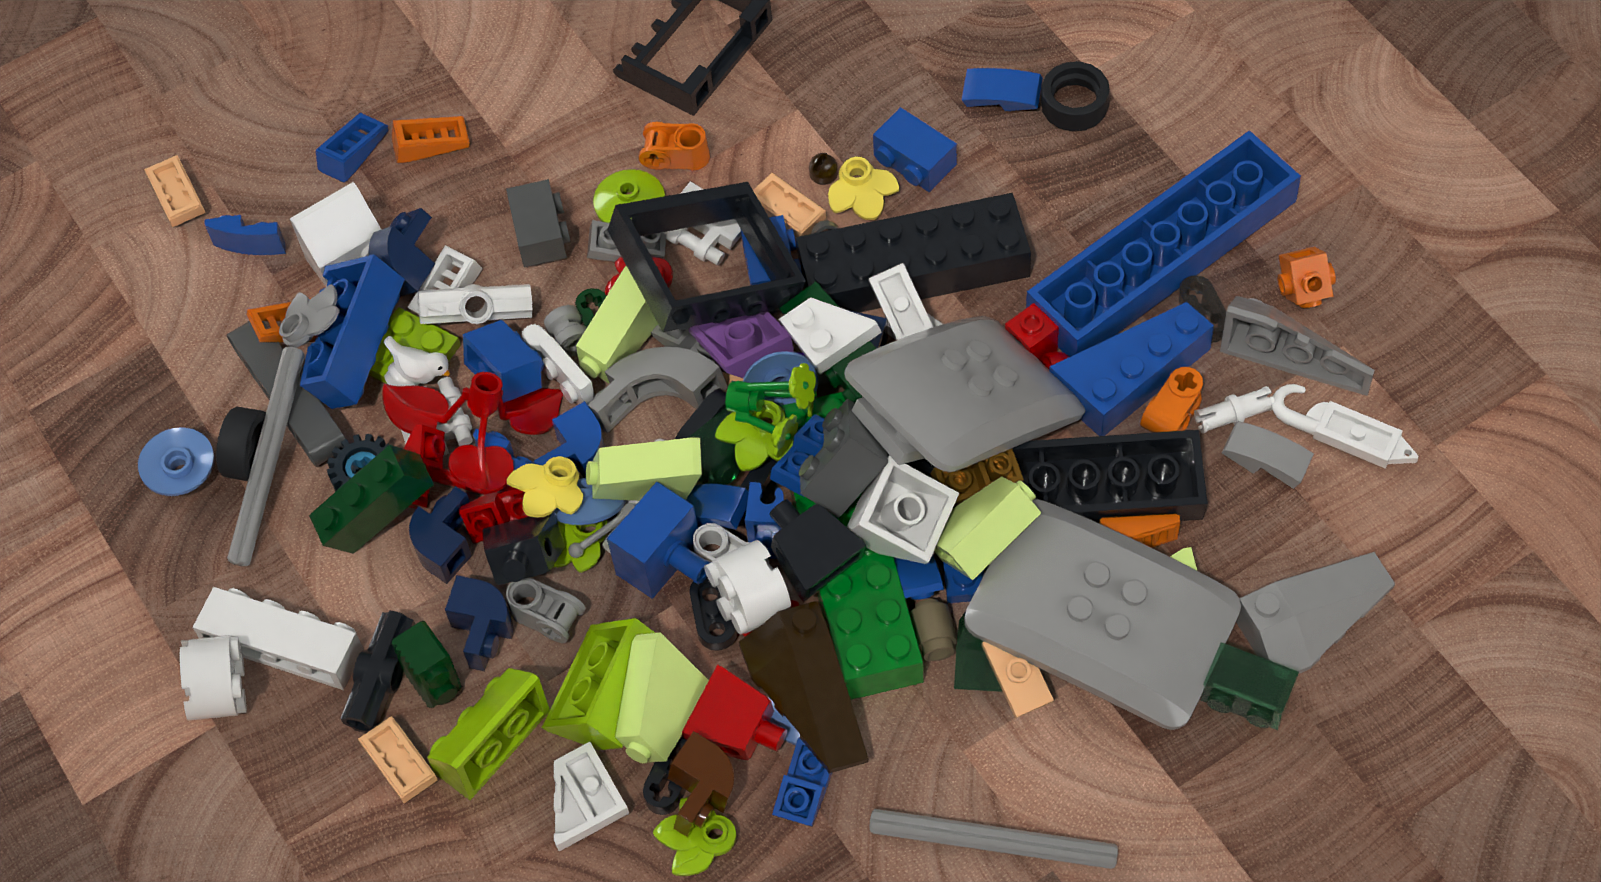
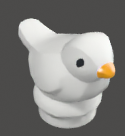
[384,336,450,386]

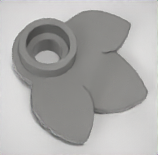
[279,284,339,348]

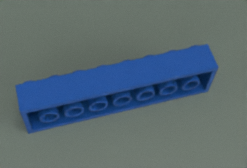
[1026,130,1301,357]

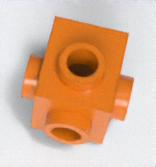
[1277,246,1336,308]

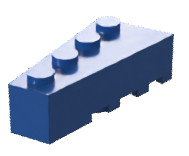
[300,254,405,409]
[1049,302,1214,436]

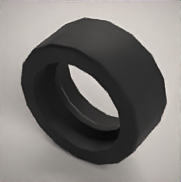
[1041,61,1110,132]
[216,406,266,481]

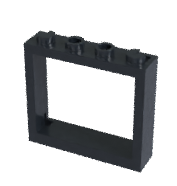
[607,182,806,332]

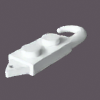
[1272,384,1419,469]

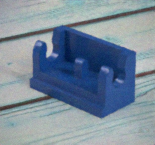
[745,482,784,559]

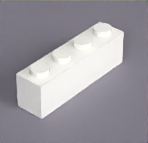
[193,587,364,690]

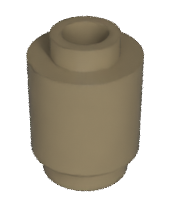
[909,599,957,661]

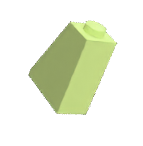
[576,266,658,383]
[586,438,702,501]
[934,476,1041,580]
[615,632,709,763]

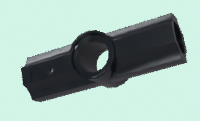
[340,610,415,733]

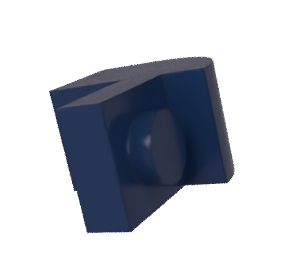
[369,208,435,297]
[409,486,472,584]
[445,575,513,672]

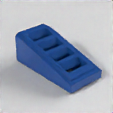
[315,113,389,182]

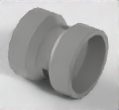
[544,305,587,357]

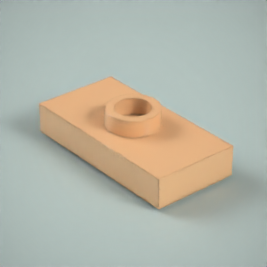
[144,155,206,227]
[753,173,826,237]
[981,642,1054,719]
[358,716,438,803]

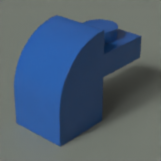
[534,401,605,478]

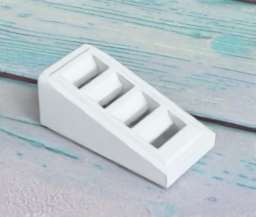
[408,245,483,325]

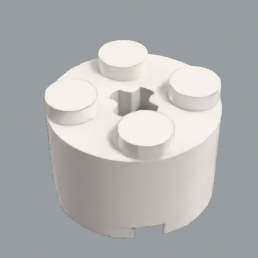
[704,540,791,635]
[180,636,247,721]

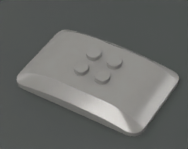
[844,316,1085,472]
[964,499,1241,730]

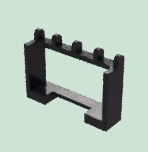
[613,0,772,116]

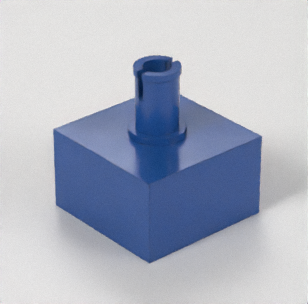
[607,482,711,599]

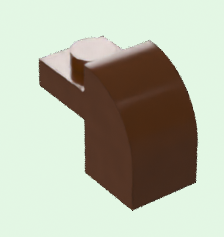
[667,731,734,837]

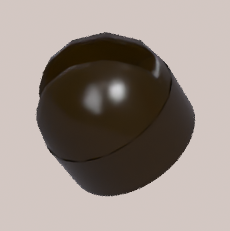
[809,153,838,185]

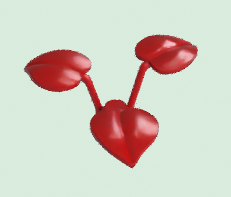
[382,372,563,493]

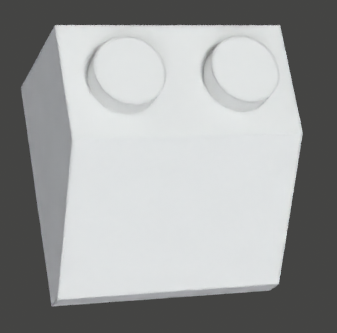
[290,182,382,287]
[847,456,959,564]

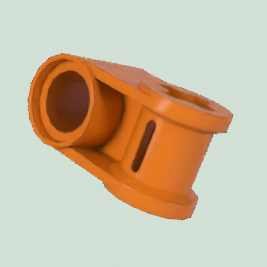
[639,122,710,171]
[1140,367,1203,433]

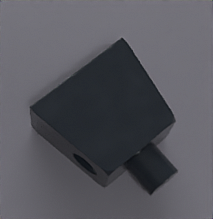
[769,499,866,602]
[482,511,566,585]

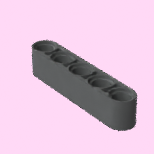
[226,321,345,467]

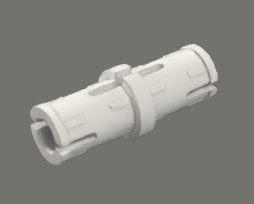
[1194,386,1275,434]

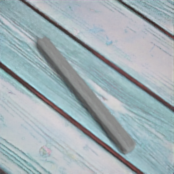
[227,347,305,566]
[869,809,1118,869]

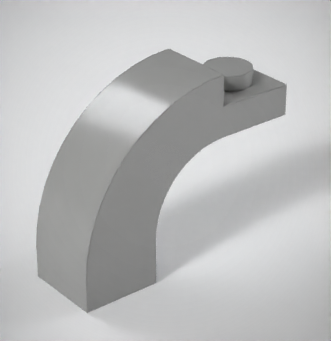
[588,347,728,433]

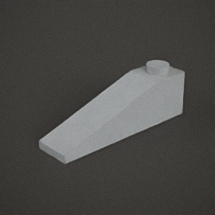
[1220,296,1375,396]
[1236,552,1395,685]

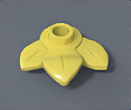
[828,157,899,220]
[506,456,583,518]

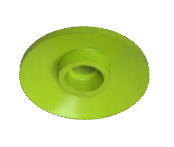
[593,169,665,223]

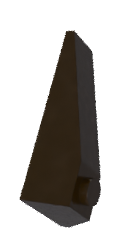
[739,601,869,774]

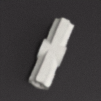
[418,284,533,324]

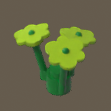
[725,363,817,458]

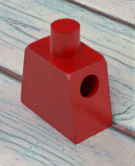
[682,665,787,761]

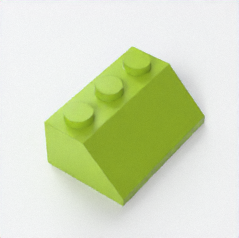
[541,618,655,750]
[427,668,550,800]

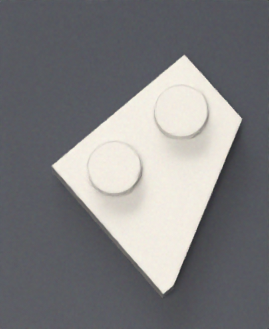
[779,297,882,374]
[554,742,629,851]

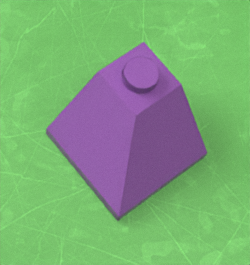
[689,311,794,378]

